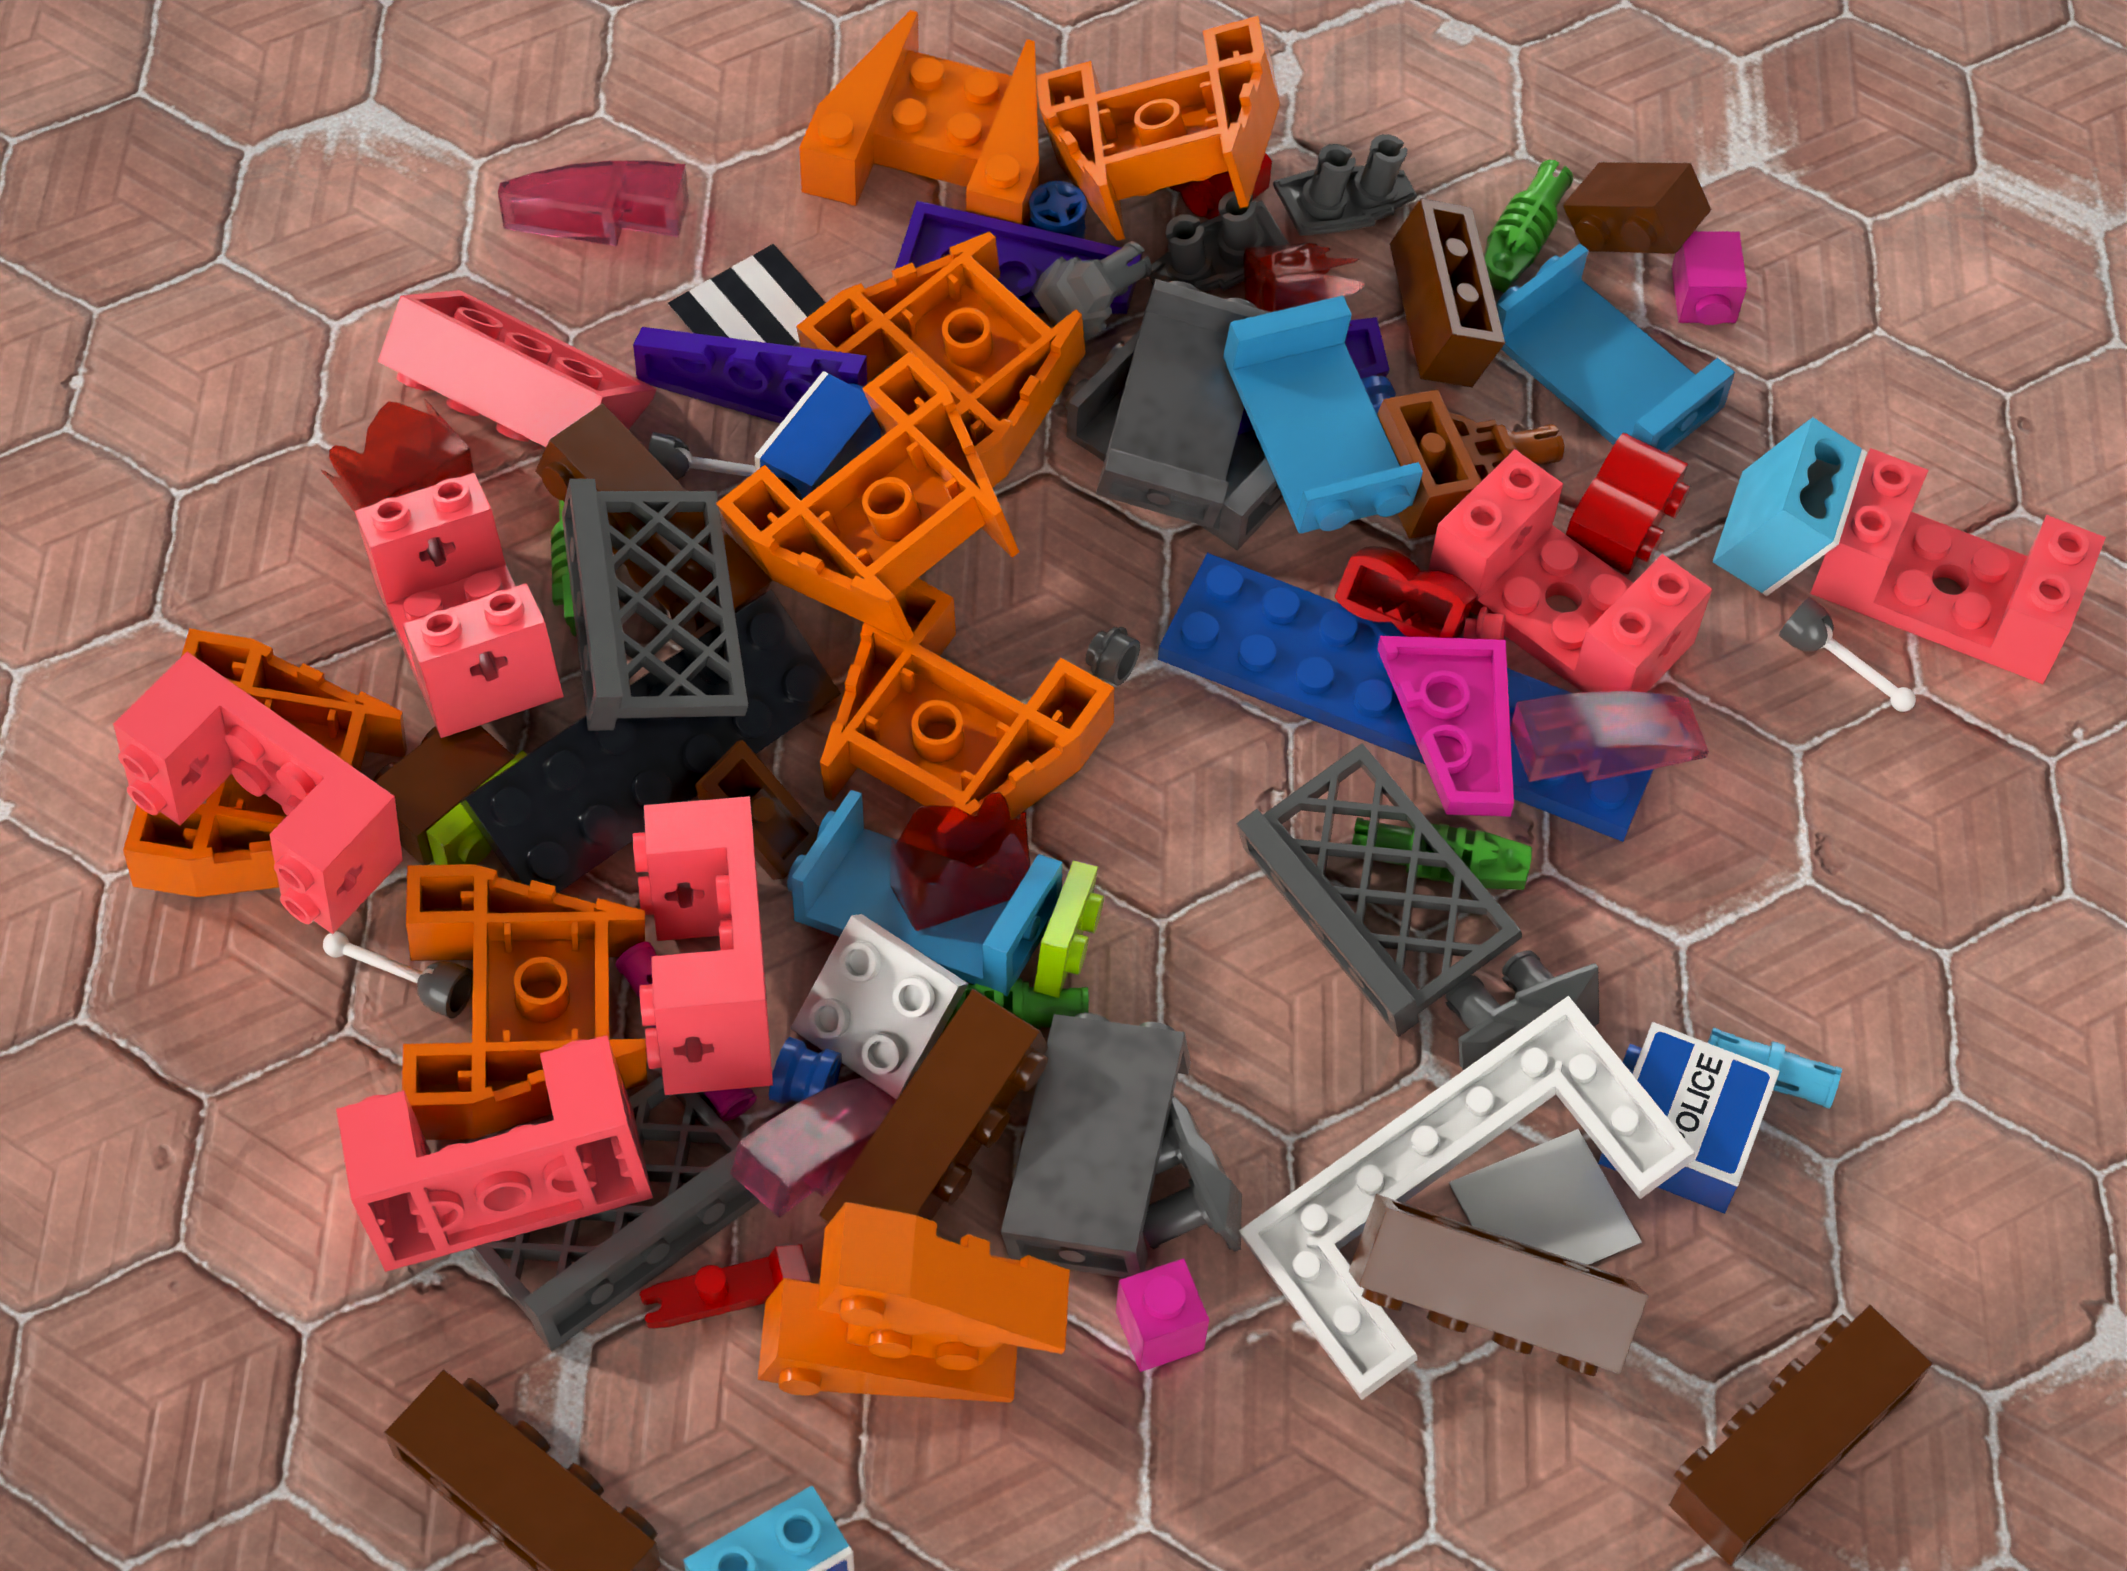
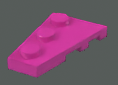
[1377,636,1514,817]

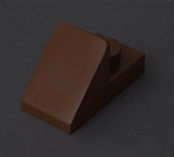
[695,740,819,880]

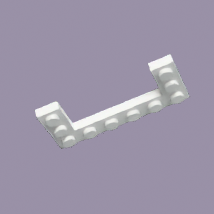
[1239,996,1695,1400]

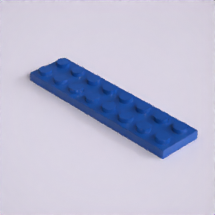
[1158,553,1670,842]

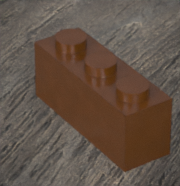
[1389,198,1505,388]

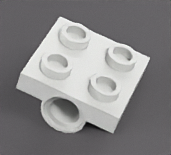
[790,914,968,1099]

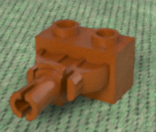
[1377,389,1564,539]

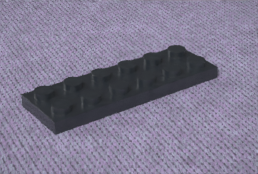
[459,589,841,893]

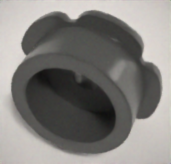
[1085,627,1140,686]

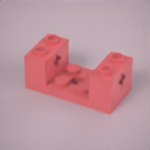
[1810,448,2106,684]
[1428,449,1712,714]
[355,473,564,738]
[113,652,403,934]
[633,796,773,1095]
[336,1035,653,1272]

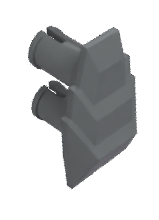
[1273,134,1417,236]
[1148,191,1294,293]
[1030,241,1152,341]
[1445,950,1599,1070]
[1143,1096,1242,1252]

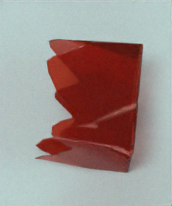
[1244,243,1366,326]
[321,399,474,513]
[890,792,1030,931]

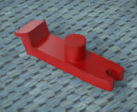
[639,1244,811,1329]

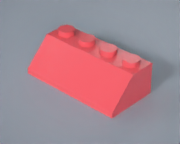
[378,290,657,447]

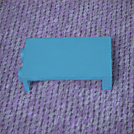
[1496,243,1735,453]
[1223,296,1423,534]
[787,790,1062,996]

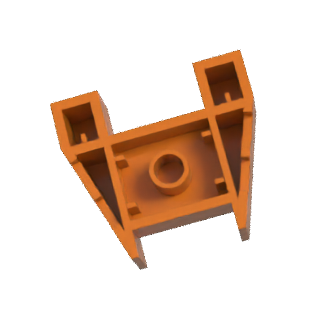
[799,10,1039,226]
[1036,16,1280,241]
[796,231,1086,488]
[716,351,1019,642]
[820,578,1115,860]
[123,628,407,897]
[402,864,647,1140]
[757,1202,1070,1403]

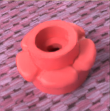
[1463,607,1505,640]

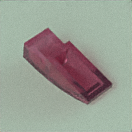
[498,160,689,246]
[1510,691,1709,782]
[731,1077,896,1218]

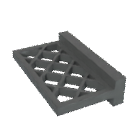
[562,479,748,731]
[1236,743,1522,1037]
[470,1075,774,1351]

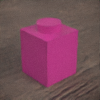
[1671,231,1747,325]
[1116,1258,1209,1372]

